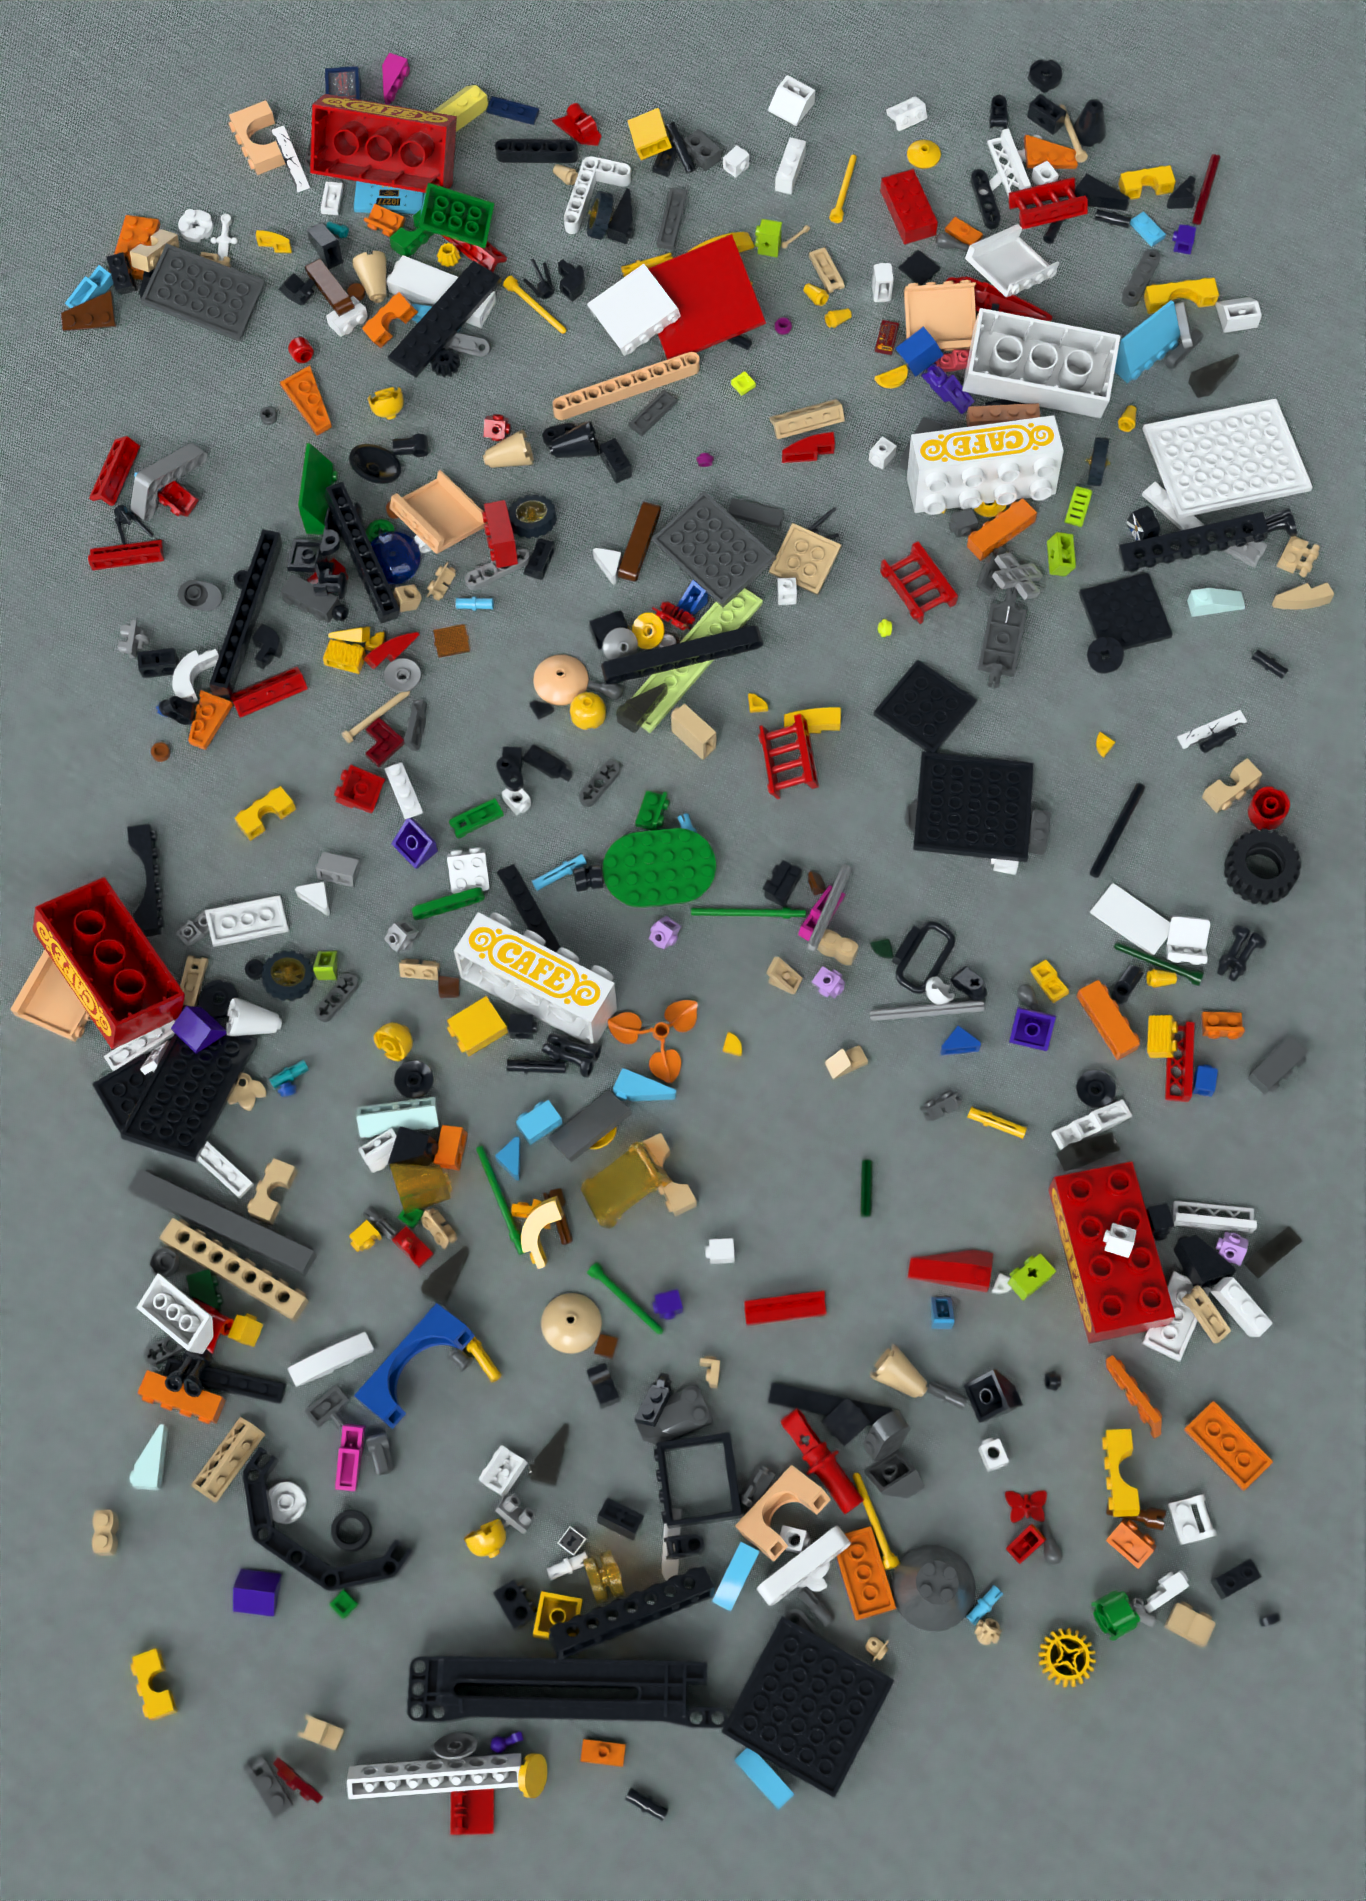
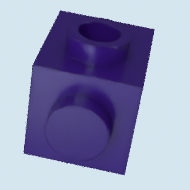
[1172,224,1197,255]
[652,1289,683,1320]

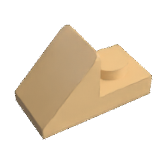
[766,957,803,994]
[825,1045,868,1080]

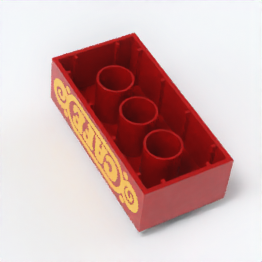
[310,94,457,193]
[33,877,185,1050]
[1048,1161,1175,1343]

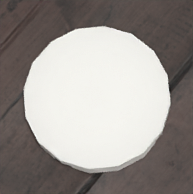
[269,1482,307,1524]

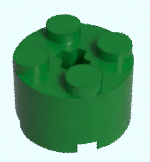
[1091,1590,1140,1641]

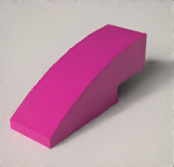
[798,885,846,941]
[335,1423,366,1491]

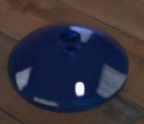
[370,531,421,584]

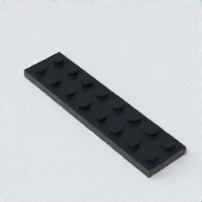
[388,261,502,378]

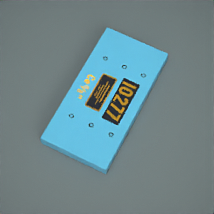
[354,181,424,214]

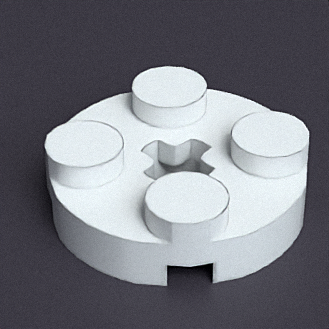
[178,209,214,242]

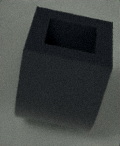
[558,259,585,302]
[278,273,315,305]
[252,624,282,670]

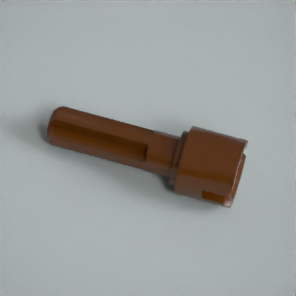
[543,1188,573,1245]
[1106,1505,1166,1531]

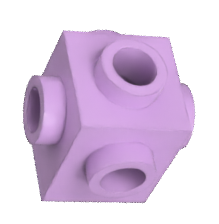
[649,916,682,949]
[812,966,845,999]
[1215,1232,1249,1266]

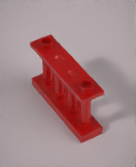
[1009,177,1088,230]
[880,541,958,624]
[758,713,819,800]

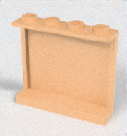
[904,280,976,351]
[390,470,486,554]
[10,950,91,1042]

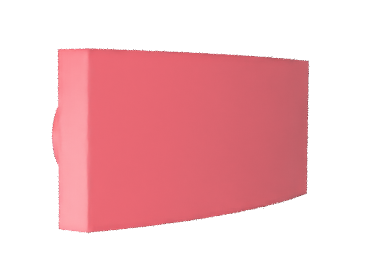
[934,350,969,372]

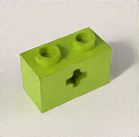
[755,219,782,258]
[1047,532,1076,576]
[1007,1253,1057,1301]

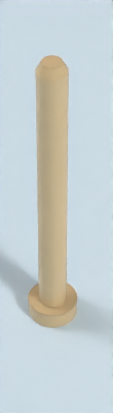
[1059,104,1088,163]
[342,691,410,743]

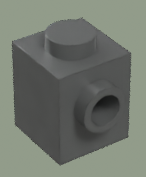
[949,508,978,538]

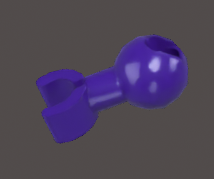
[490,1731,524,1753]

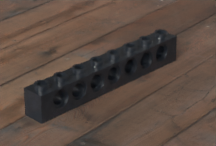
[324,482,400,624]
[1119,512,1269,572]
[549,1566,715,1660]

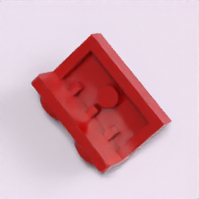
[157,480,199,517]

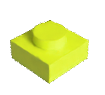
[731,371,756,396]

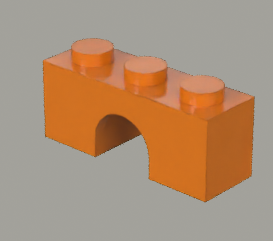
[362,292,418,348]

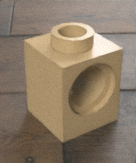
[393,584,422,612]

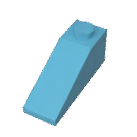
[613,1068,677,1102]

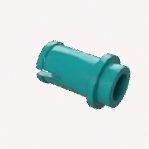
[326,221,349,238]

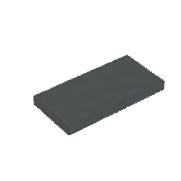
[548,1090,632,1163]

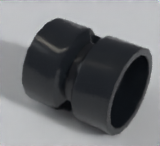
[573,864,603,892]

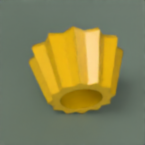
[437,243,461,267]

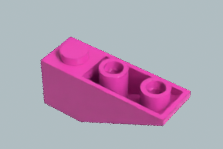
[382,53,410,105]

